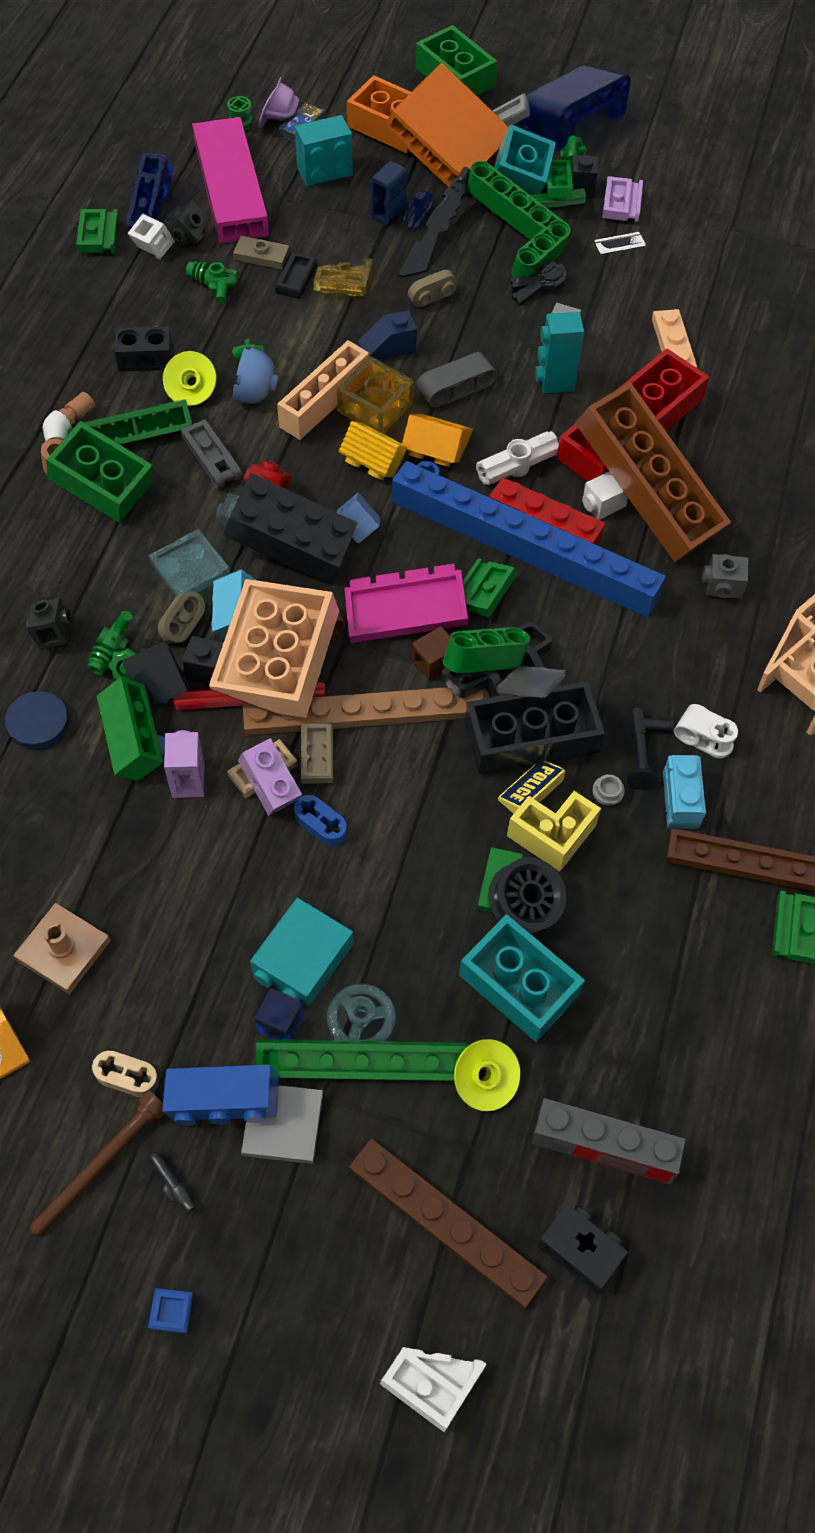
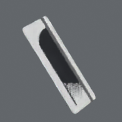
[595,232,646,254]

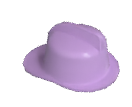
[258,77,299,128]

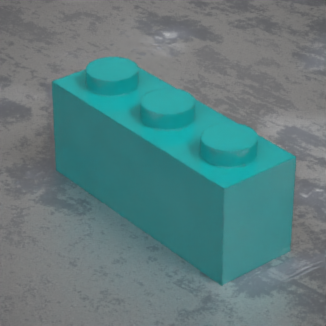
[535,311,584,394]

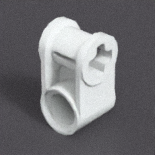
[674,704,738,758]

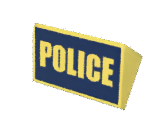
[498,761,565,814]

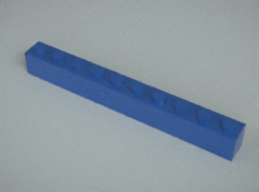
[392,461,666,617]

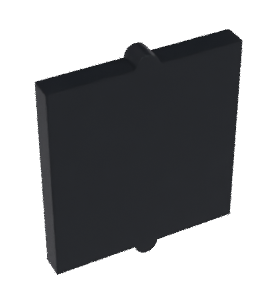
[122,640,189,708]

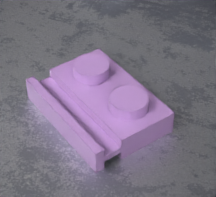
[602,176,643,222]

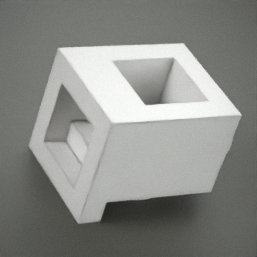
[128,214,175,260]

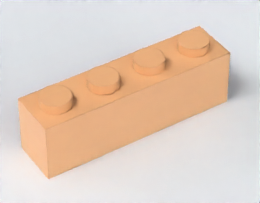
[277,340,369,440]

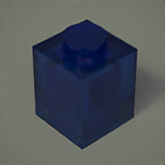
[255,988,304,1040]

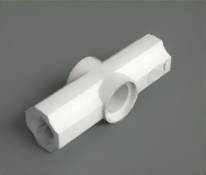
[476,431,559,485]

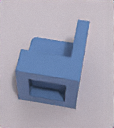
[336,493,381,543]

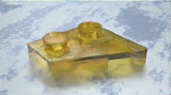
[314,259,372,296]

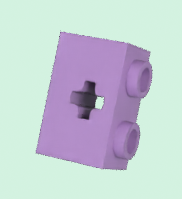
[164,730,205,798]
[238,738,302,816]

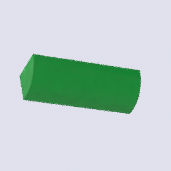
[76,399,192,445]

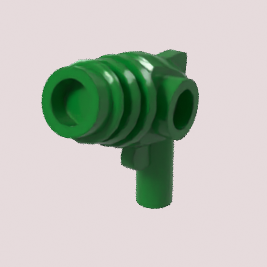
[186,261,237,304]
[87,611,132,676]

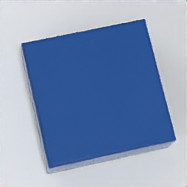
[148,1288,194,1334]

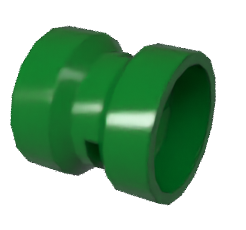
[227,96,253,132]

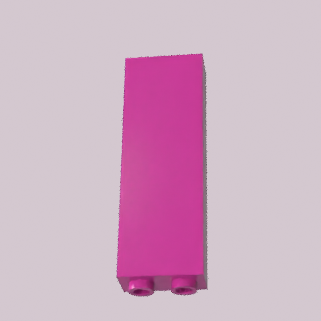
[192,117,269,244]

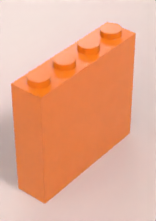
[384,63,508,187]

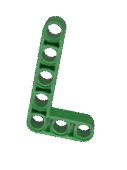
[466,161,571,278]

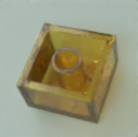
[337,356,414,434]

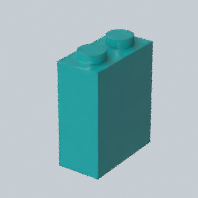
[250,898,354,1008]

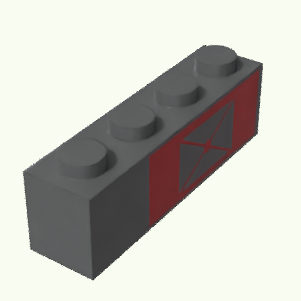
[531,1098,685,1184]

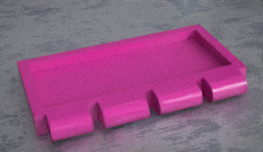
[344,563,469,643]

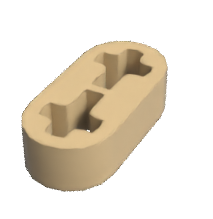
[92,1050,159,1097]

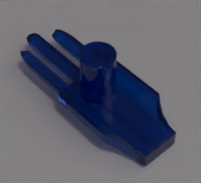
[403,190,434,230]

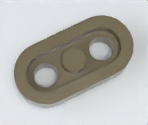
[408,270,458,307]
[158,591,205,644]

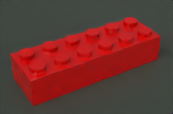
[556,348,709,482]

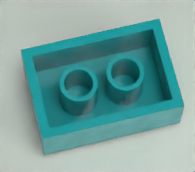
[459,914,585,1042]

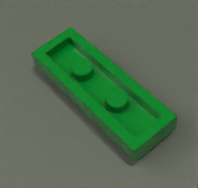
[546,160,573,201]

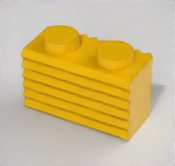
[339,421,407,480]

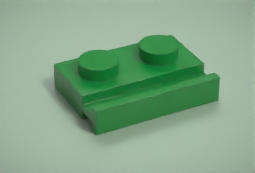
[76,209,119,253]
[463,559,517,617]
[772,891,815,964]

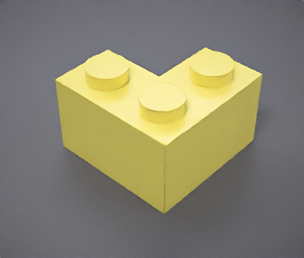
[507,791,601,872]

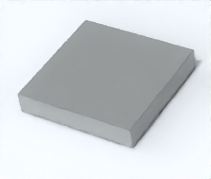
[241,1085,323,1164]

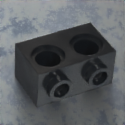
[114,326,173,371]

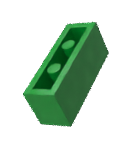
[97,677,164,781]

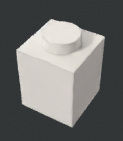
[582,472,628,520]

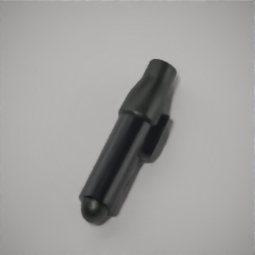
[150,1152,197,1214]

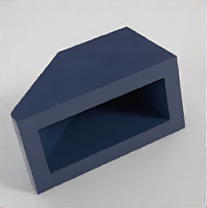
[358,310,417,363]

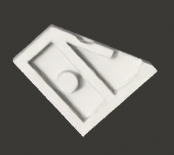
[380,1347,486,1432]

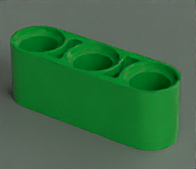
[443,627,530,673]

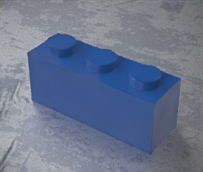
[162,1065,279,1126]

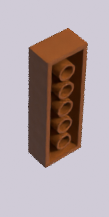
[575,382,731,562]

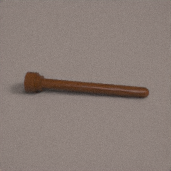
[30,1090,165,1236]

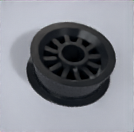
[488,857,566,934]

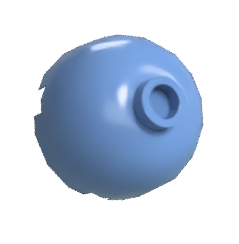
[232,346,279,404]

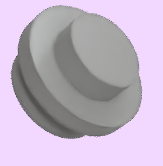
[592,775,625,806]

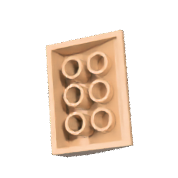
[209,579,339,718]

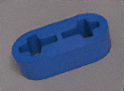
[294,795,347,846]

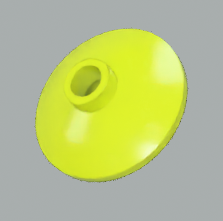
[163,351,217,406]
[454,1039,520,1111]

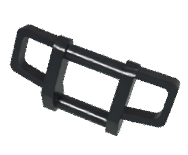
[441,622,553,698]

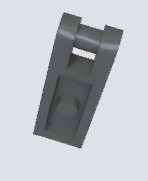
[181,419,243,490]

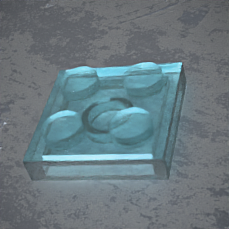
[148,529,230,596]

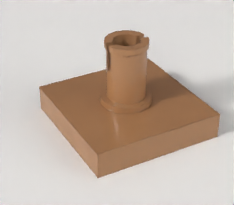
[13,903,111,994]

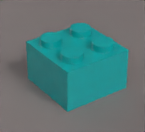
[295,115,353,187]
[494,124,556,195]

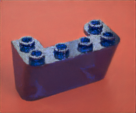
[519,65,631,151]

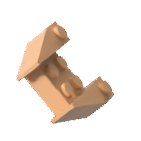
[757,594,815,735]

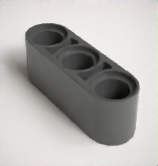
[416,352,498,408]

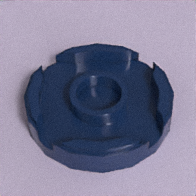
[5,691,69,750]

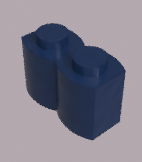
[369,161,408,226]

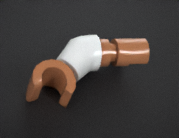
[41,392,95,474]

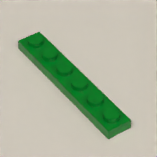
[256,1039,468,1081]

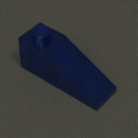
[125,152,173,228]

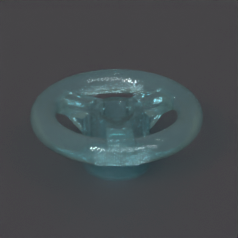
[327,984,395,1041]

